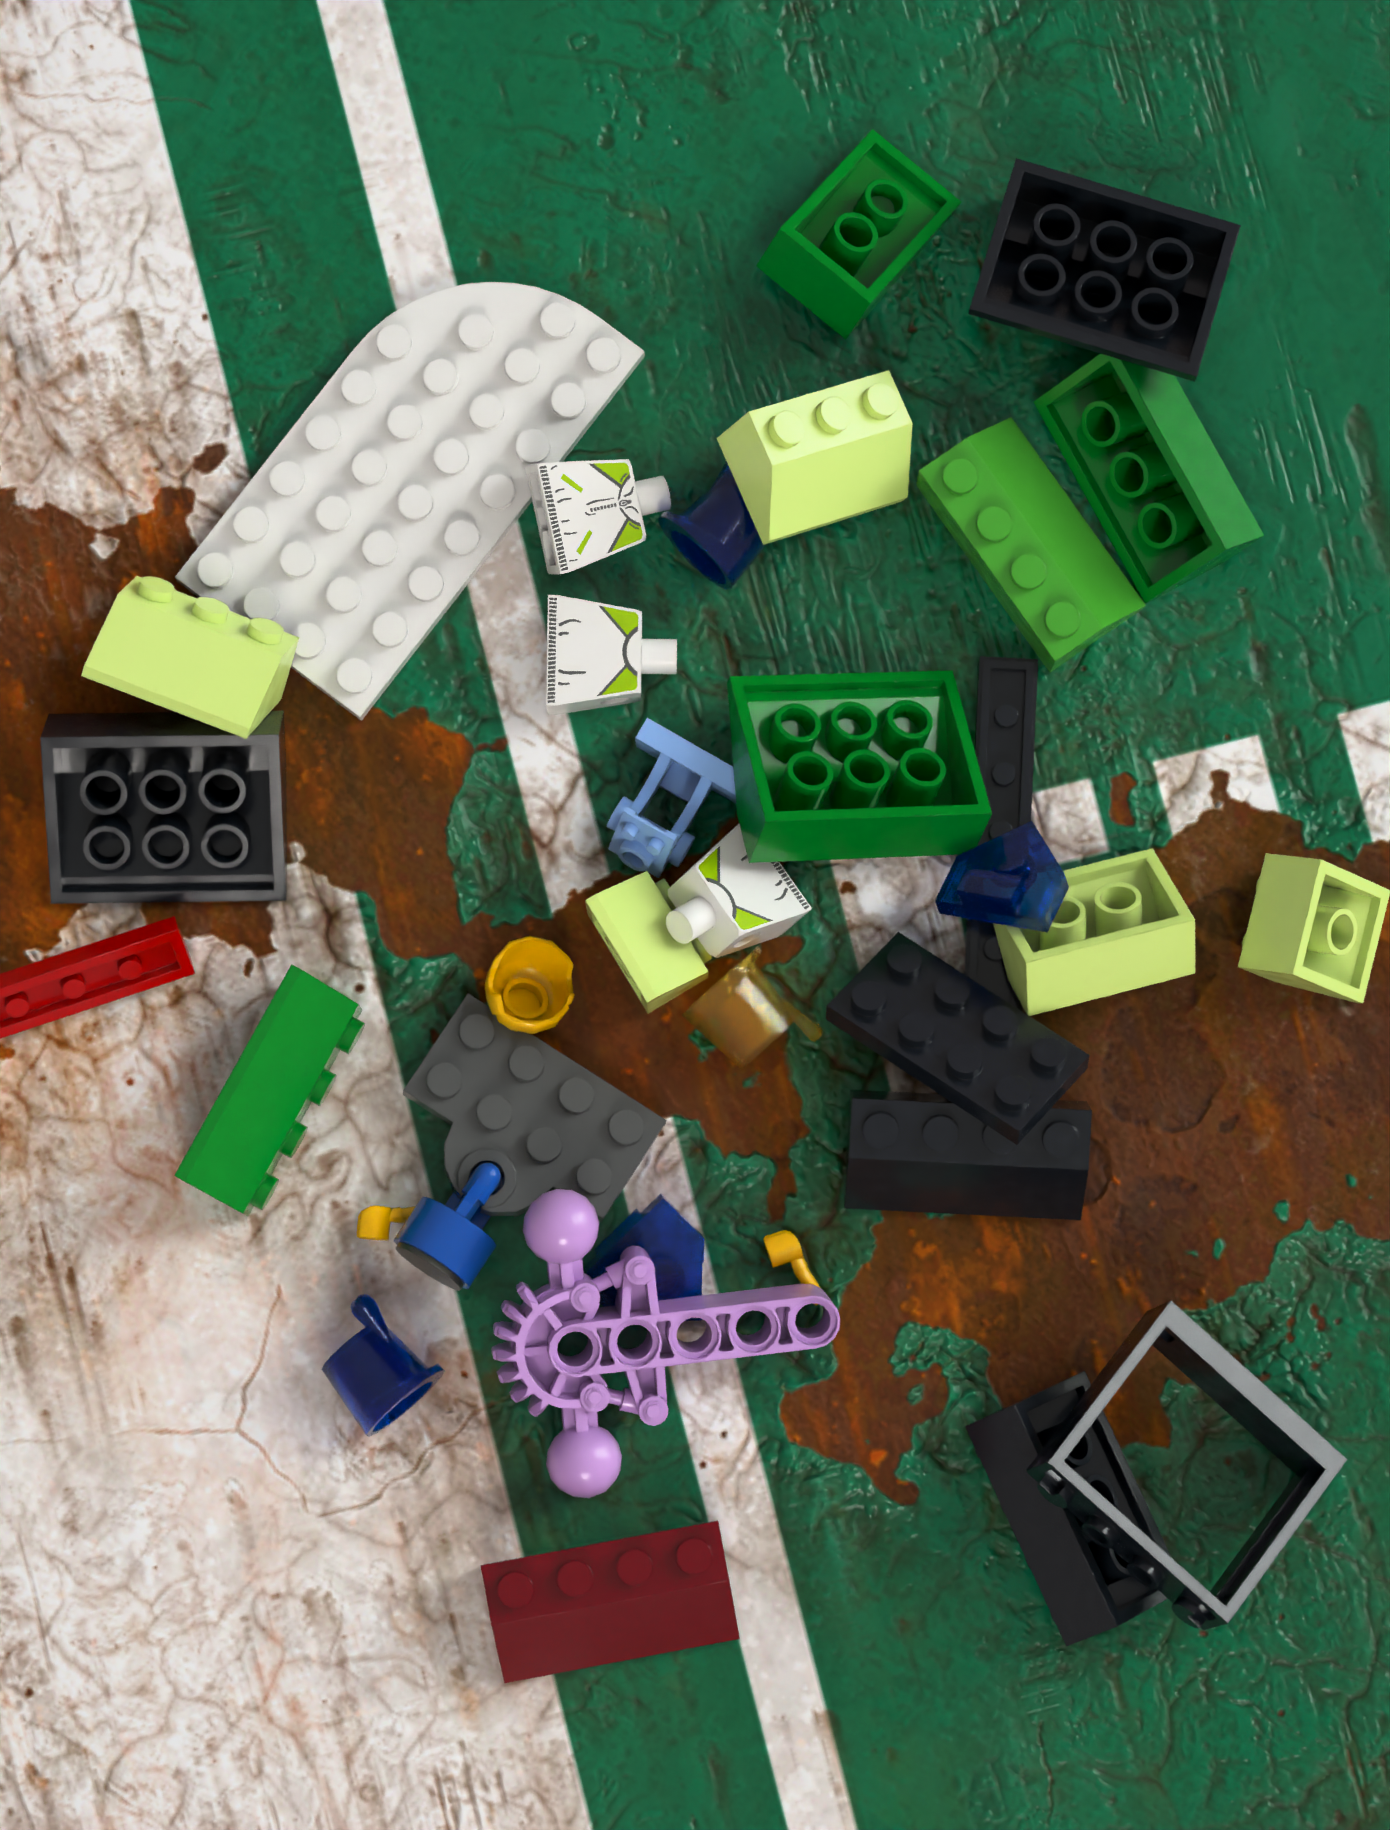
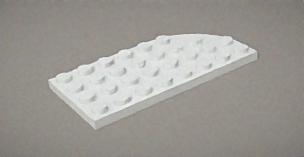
[175,282,645,721]

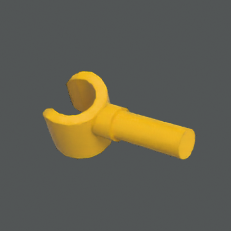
[357,1206,416,1241]
[763,1230,820,1306]

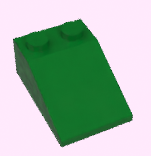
[756,129,962,340]

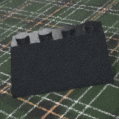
[968,158,1241,382]
[40,711,287,904]

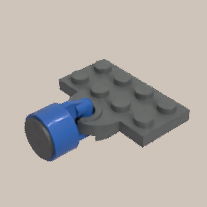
[394,994,667,1291]

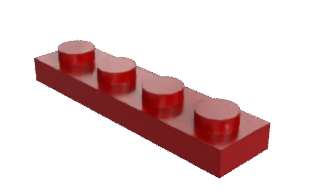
[0,916,195,1039]

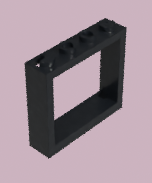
[1026,1301,1347,1630]

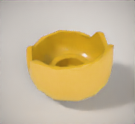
[485,936,575,1034]

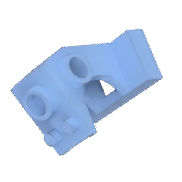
[606,718,736,878]

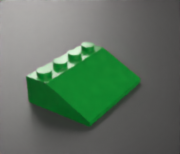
[727,670,992,863]

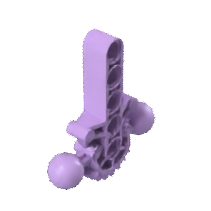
[491,1189,840,1498]

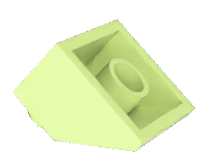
[1238,853,1390,1003]
[585,871,712,1014]

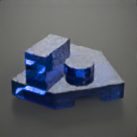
[935,821,1069,933]
[583,1194,704,1321]

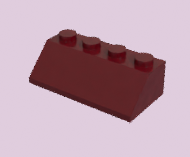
[481,1520,740,1683]

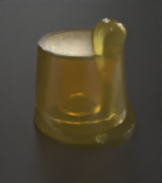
[681,946,823,1069]

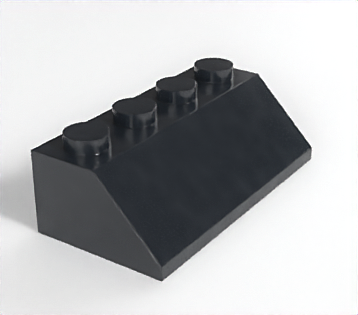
[844,1090,1092,1220]
[965,1371,1172,1647]

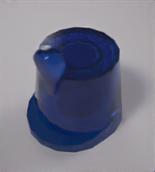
[658,461,767,590]
[322,1294,445,1437]

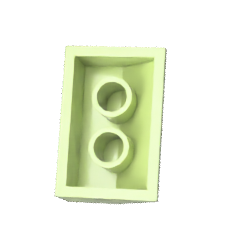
[717,370,912,545]
[81,576,300,739]
[986,848,1195,1016]

